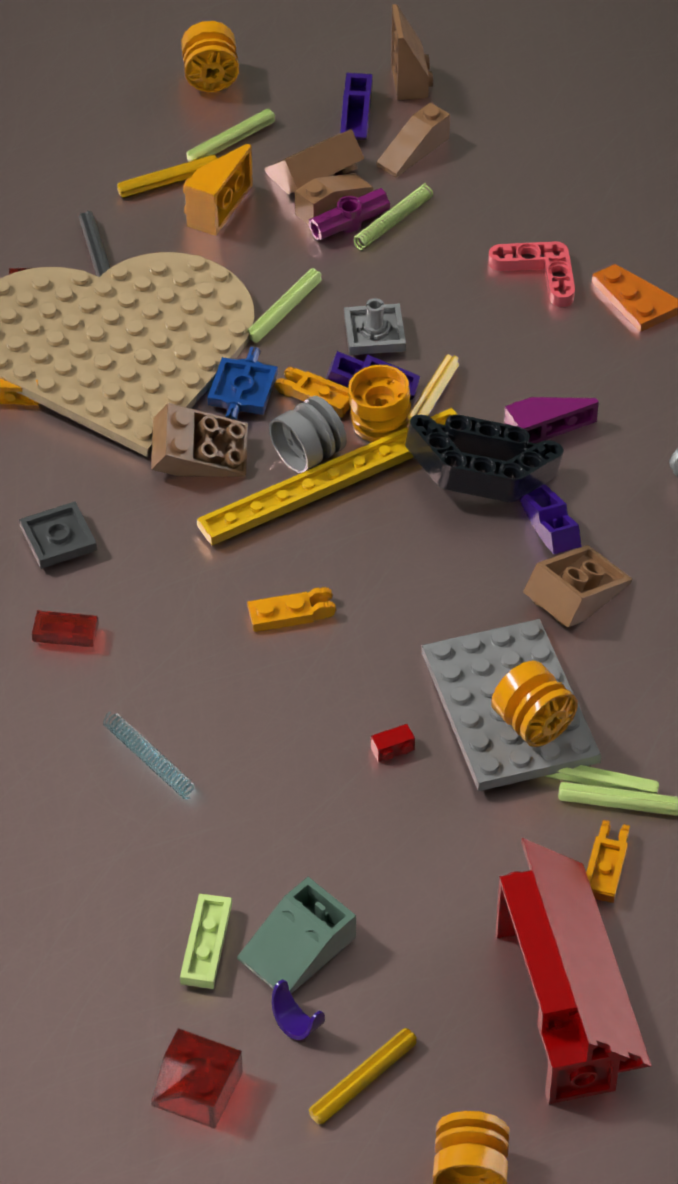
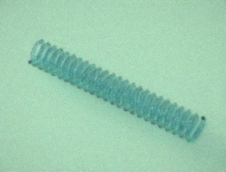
[103,712,195,799]

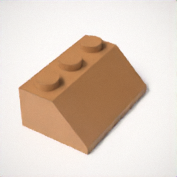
[264,129,365,194]

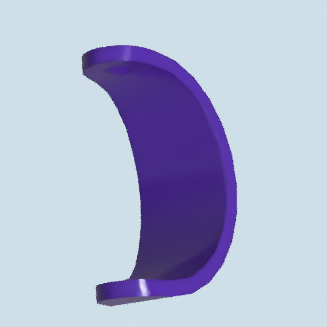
[271,979,325,1040]

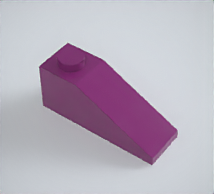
[504,397,599,443]

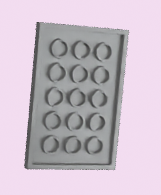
[422,619,601,791]

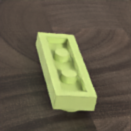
[180,893,232,989]

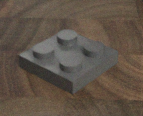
[19,501,97,569]

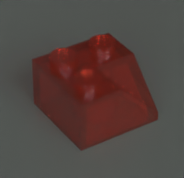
[151,1028,243,1129]

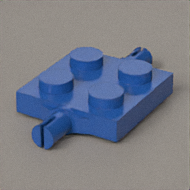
[207,347,278,420]

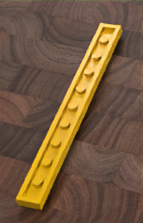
[197,408,458,546]

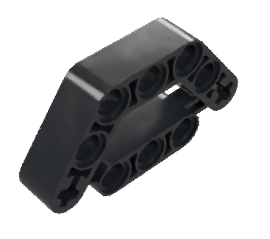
[405,414,564,502]

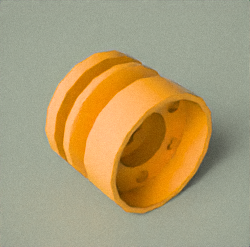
[181,21,239,92]
[348,365,411,442]
[491,660,578,747]
[433,1111,510,1184]

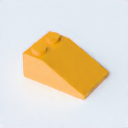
[183,144,253,236]

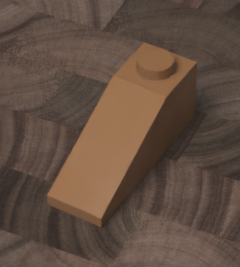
[376,102,450,178]
[295,173,373,225]

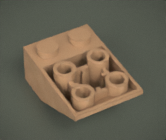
[151,403,248,477]

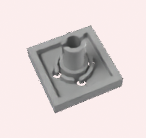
[344,298,406,355]

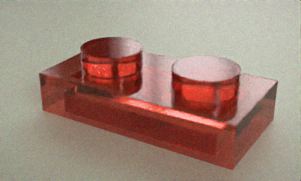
[32,610,99,647]

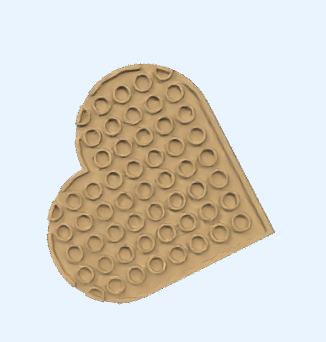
[0,252,254,457]

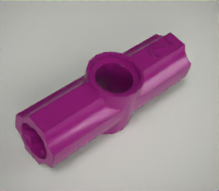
[309,188,390,241]

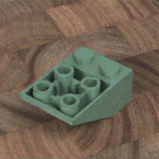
[237,877,356,994]

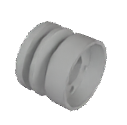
[269,396,346,473]

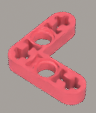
[488,241,575,307]

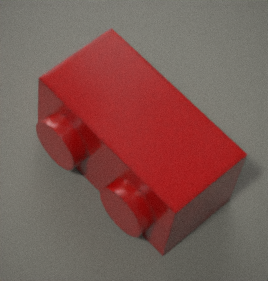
[371,724,415,762]

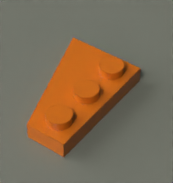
[592,264,678,332]

